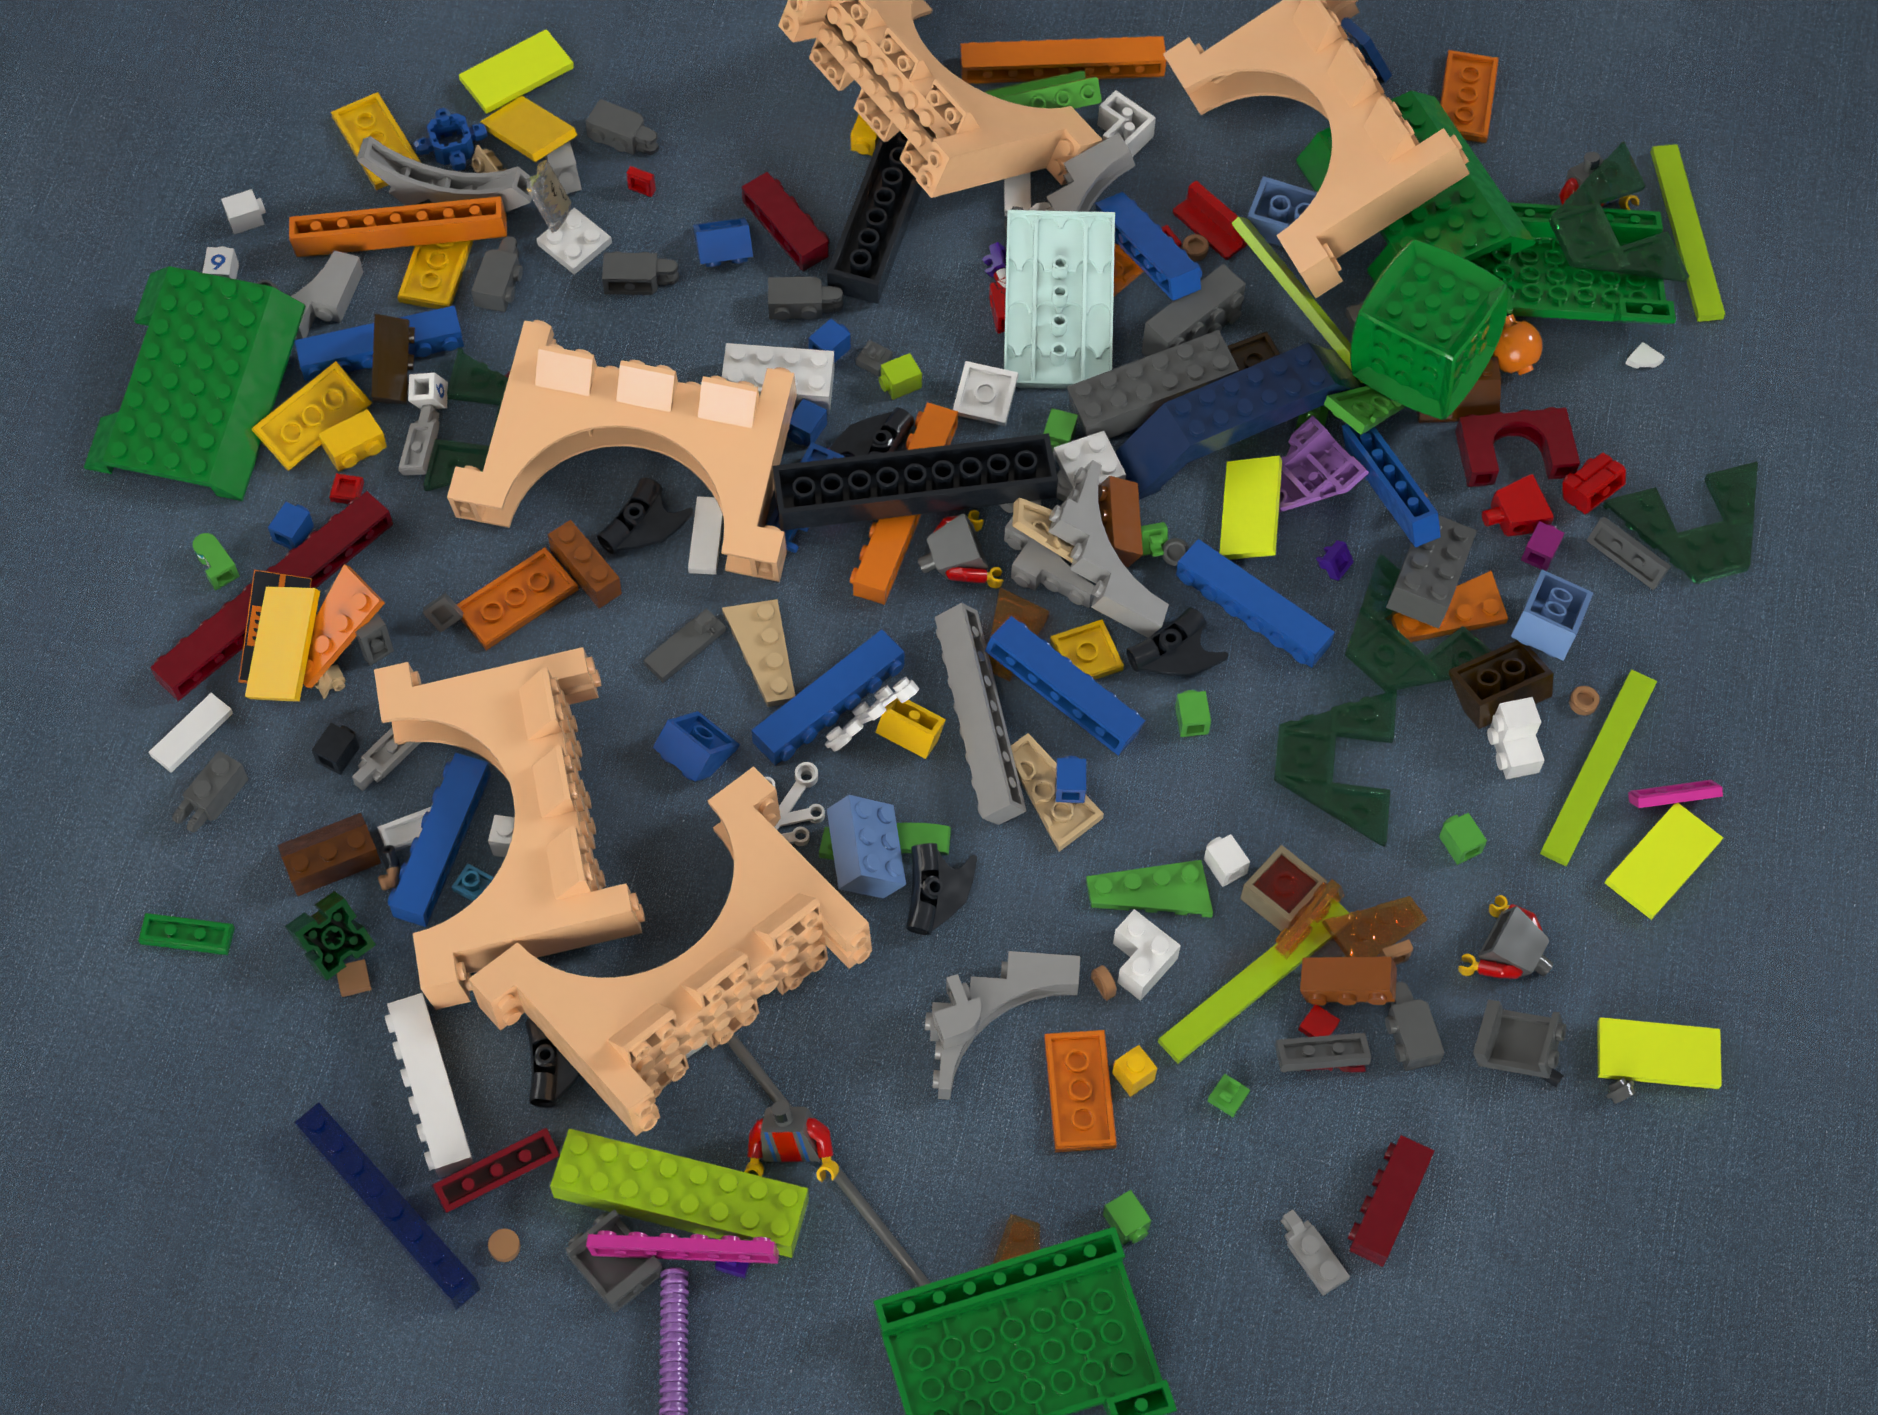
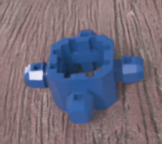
[414,108,487,171]

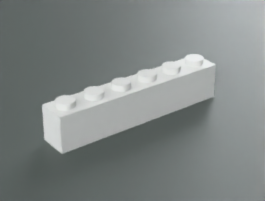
[385,993,474,1178]

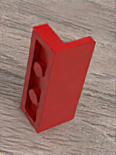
[1173,180,1248,260]

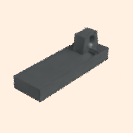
[1586,517,1671,590]
[643,608,726,683]
[1275,1033,1372,1073]

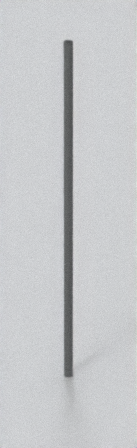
[727,1033,931,1287]

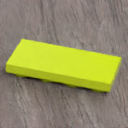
[459,29,574,114]
[1219,455,1282,560]
[1605,803,1723,920]
[1597,1017,1722,1089]

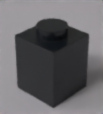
[312,723,360,775]

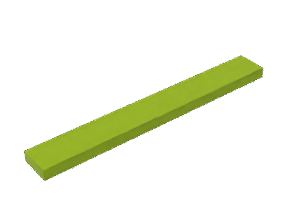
[1650,144,1725,322]
[1232,217,1363,383]
[1540,669,1657,867]
[1158,897,1354,1064]

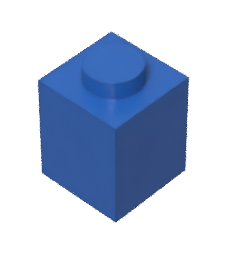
[809,319,851,363]
[787,398,827,447]
[268,502,314,550]
[1055,756,1086,803]

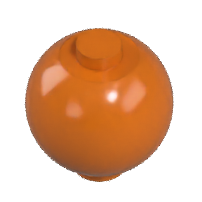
[1492,314,1543,376]

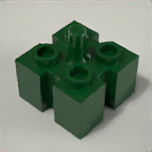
[285,891,376,981]

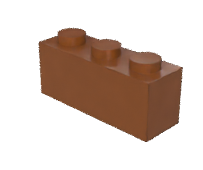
[1098,476,1143,567]
[548,520,622,609]
[1300,957,1397,1006]

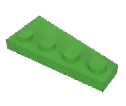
[1324,386,1406,435]
[1086,860,1213,918]

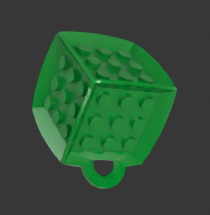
[1350,239,1508,420]

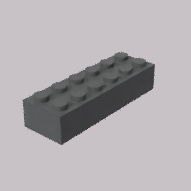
[1067,330,1239,439]

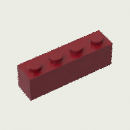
[741,172,830,272]
[431,1128,560,1213]
[1347,1135,1435,1267]

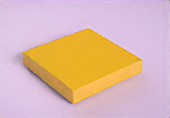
[1050,619,1124,680]

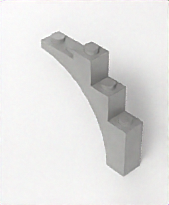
[1047,133,1135,212]
[357,136,537,212]
[291,251,363,340]
[999,453,1095,608]
[1048,460,1169,638]
[925,951,1080,1100]

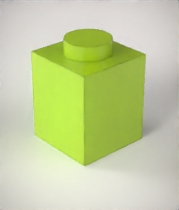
[878,353,922,400]

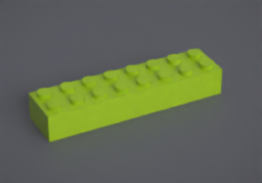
[550,1128,809,1258]

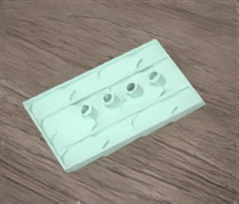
[1004,210,1115,389]

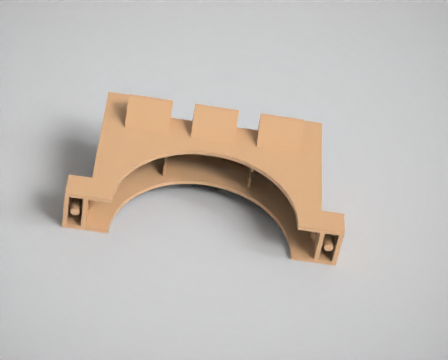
[778,0,1103,198]
[1163,0,1469,299]
[447,320,797,582]
[374,647,645,1010]
[469,766,872,1136]

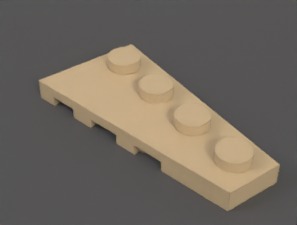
[1012,498,1074,563]
[722,599,795,707]
[1011,733,1104,852]

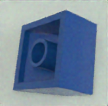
[693,217,753,267]
[653,711,740,782]

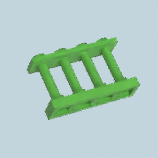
[984,70,1102,109]

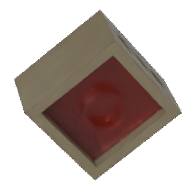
[1240,845,1327,935]

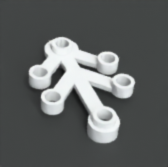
[825,677,919,752]
[765,762,825,846]

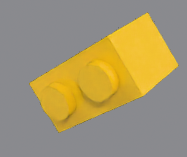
[319,409,387,472]
[875,698,946,759]

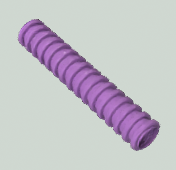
[659,1268,689,1415]

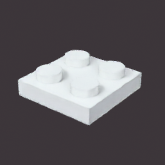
[537,208,612,275]
[953,361,1018,426]
[1053,431,1126,491]

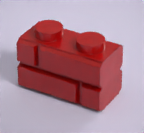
[1563,452,1626,515]

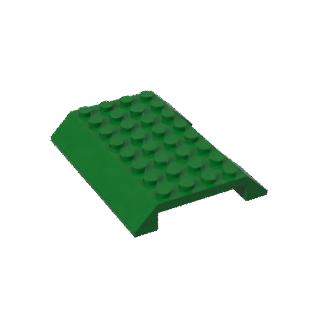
[1296,90,1535,283]
[1471,202,1676,325]
[84,266,306,501]
[873,1227,1177,1415]

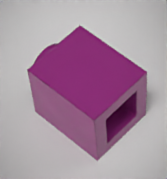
[1521,521,1565,571]

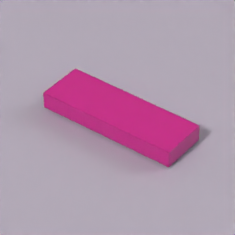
[1628,780,1723,808]

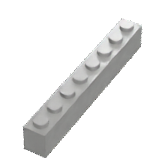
[935,603,1026,825]

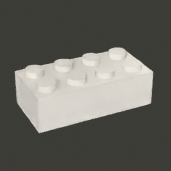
[722,343,835,414]

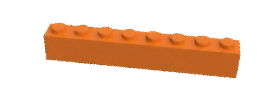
[960,36,1166,84]
[289,196,507,257]
[850,402,958,605]

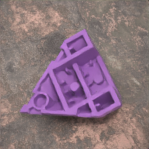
[1279,416,1369,513]

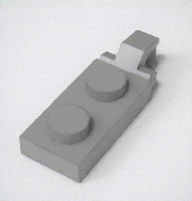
[398,405,440,476]
[352,728,421,791]
[1281,1210,1350,1296]

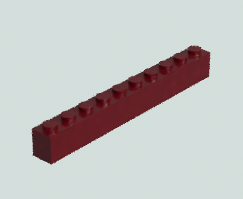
[150,491,393,702]

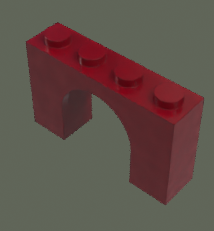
[1455,407,1580,487]

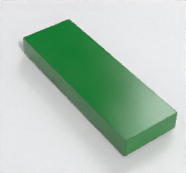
[138,913,235,955]

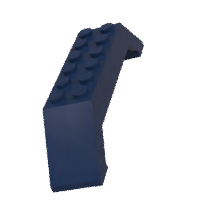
[1115,342,1368,500]

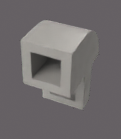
[544,141,582,194]
[933,974,981,1050]

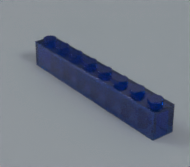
[294,1102,480,1310]

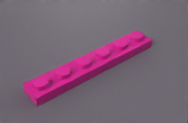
[586,1231,779,1264]

